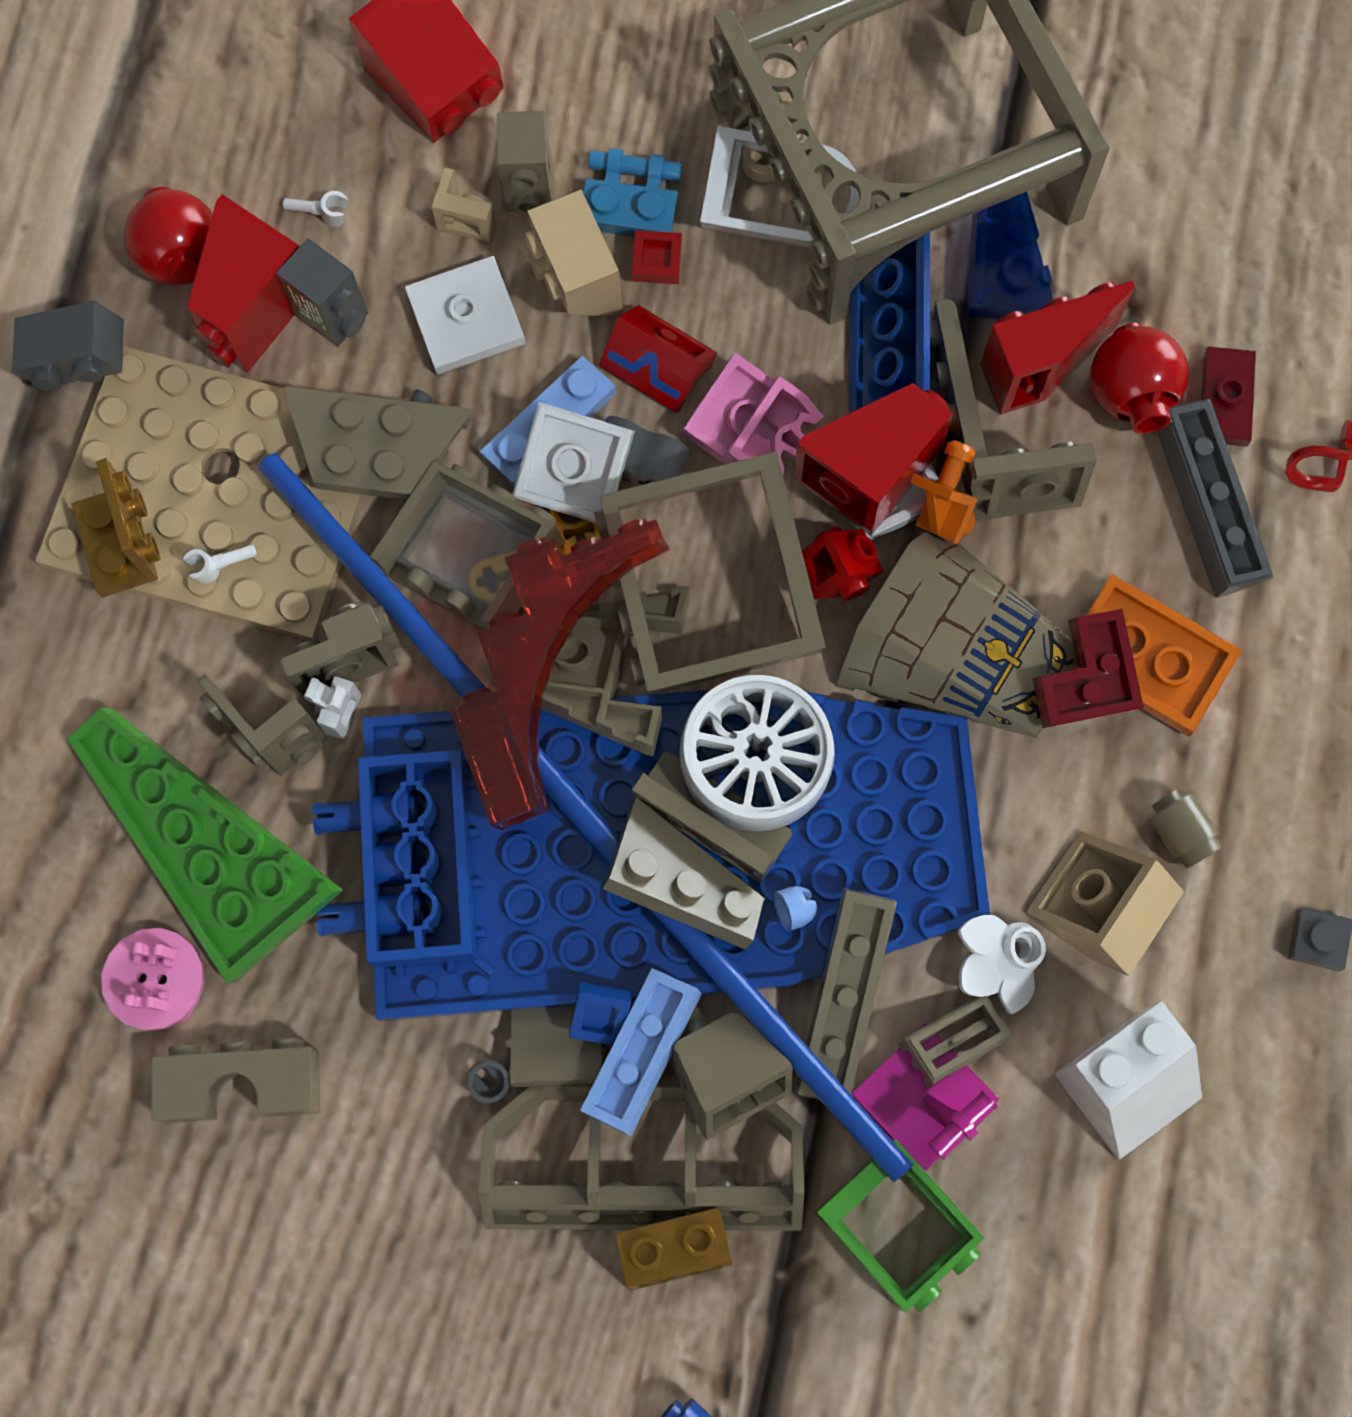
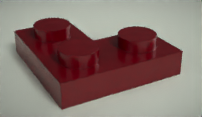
[1033,609,1144,728]

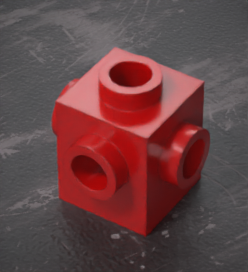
[802,526,884,601]

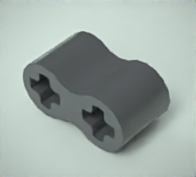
[605,416,690,486]

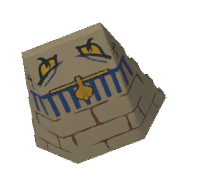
[836,530,1078,738]

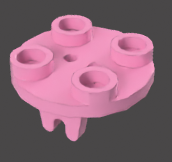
[101,928,205,1031]

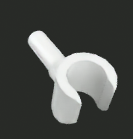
[283,191,348,228]
[183,544,258,584]

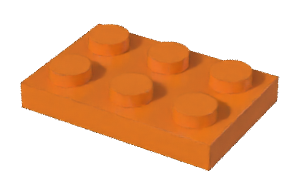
[1078,574,1243,737]

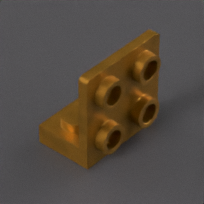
[71,458,161,598]

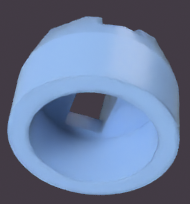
[774,886,817,931]

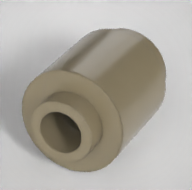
[1149,790,1222,869]

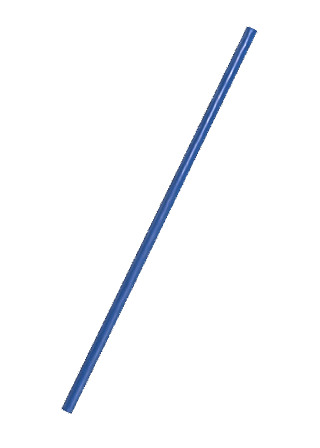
[258,453,913,1183]

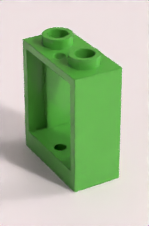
[815,1139,984,1313]

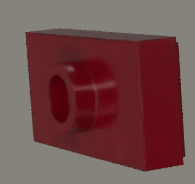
[1201,346,1256,447]

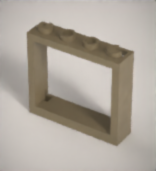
[594,451,826,694]

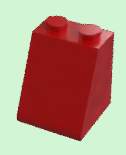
[349,0,504,143]
[187,194,299,373]
[793,383,953,536]

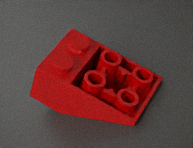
[980,280,1135,415]

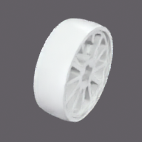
[679,675,835,832]

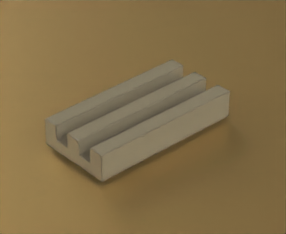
[899,996,1014,1089]

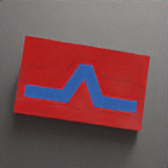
[598,305,718,413]

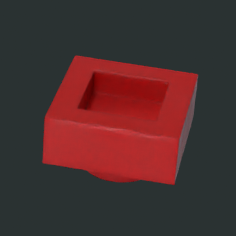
[631,230,682,285]

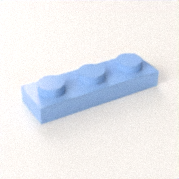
[480,355,617,488]
[580,968,702,1137]

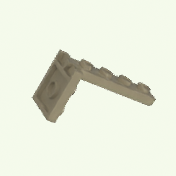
[930,299,1097,520]

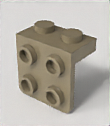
[197,674,327,776]

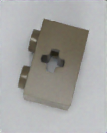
[497,111,553,214]

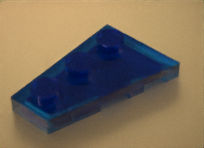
[966,192,1053,320]

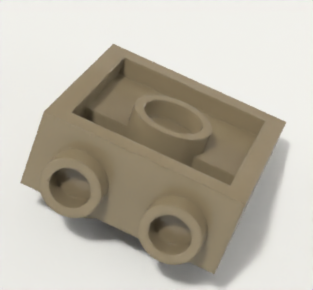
[280,602,401,702]

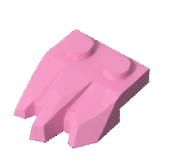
[680,352,824,475]

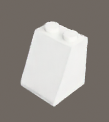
[1054,1001,1202,1160]

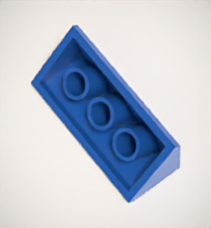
[849,232,930,414]

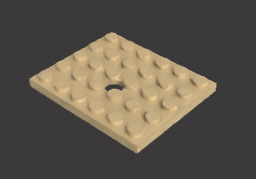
[35,346,366,641]

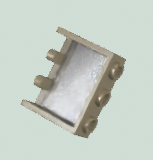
[370,461,565,640]

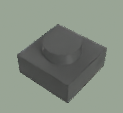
[1288,907,1352,972]

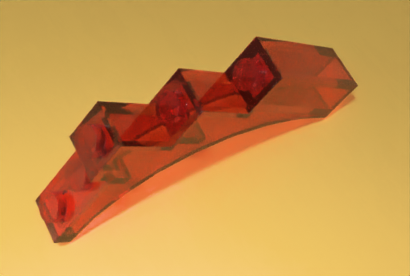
[450,519,670,830]

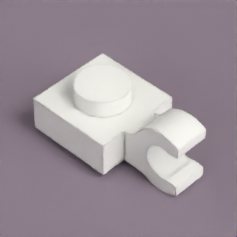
[304,676,362,740]

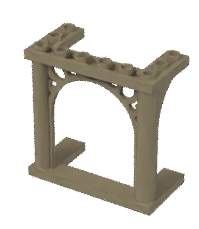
[709,0,1110,325]

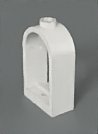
[700,126,860,247]

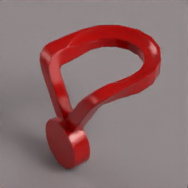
[1286,420,1352,492]

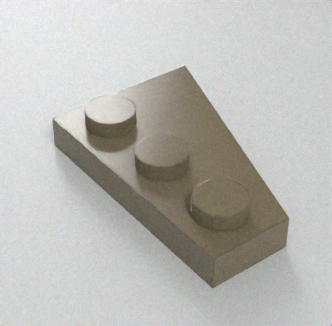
[603,798,765,950]

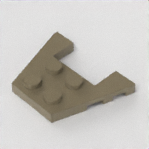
[513,586,689,756]

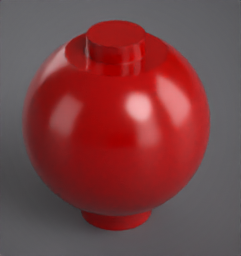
[124,187,213,286]
[1090,323,1189,434]

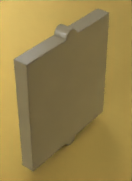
[505,1005,607,1087]

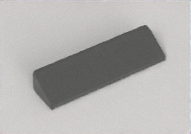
[1157,398,1274,598]

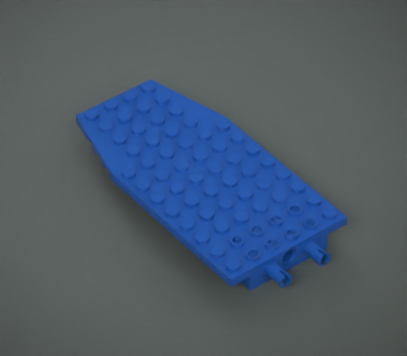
[312,689,990,1021]

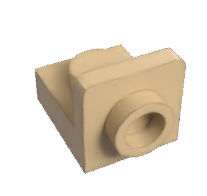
[428,168,496,243]

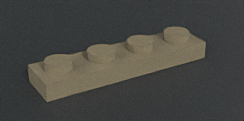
[795,888,897,1099]

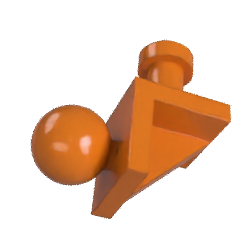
[910,440,978,544]

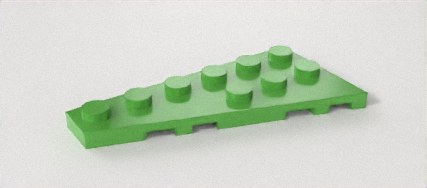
[67,708,344,983]

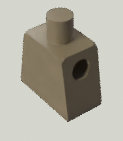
[673,1007,793,1140]

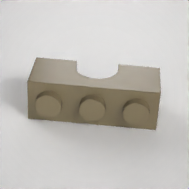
[152,1038,320,1123]

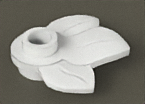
[958,915,1046,1014]

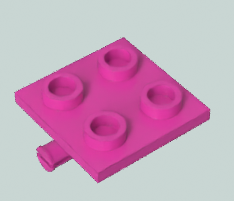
[852,1022,1000,1172]

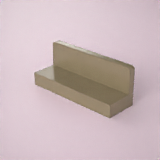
[632,751,792,884]

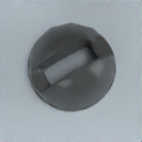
[467,1059,510,1103]

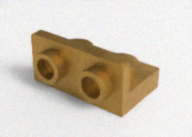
[615,1209,733,1291]

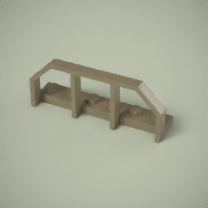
[478,1078,804,1231]

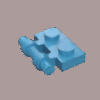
[583,148,683,237]

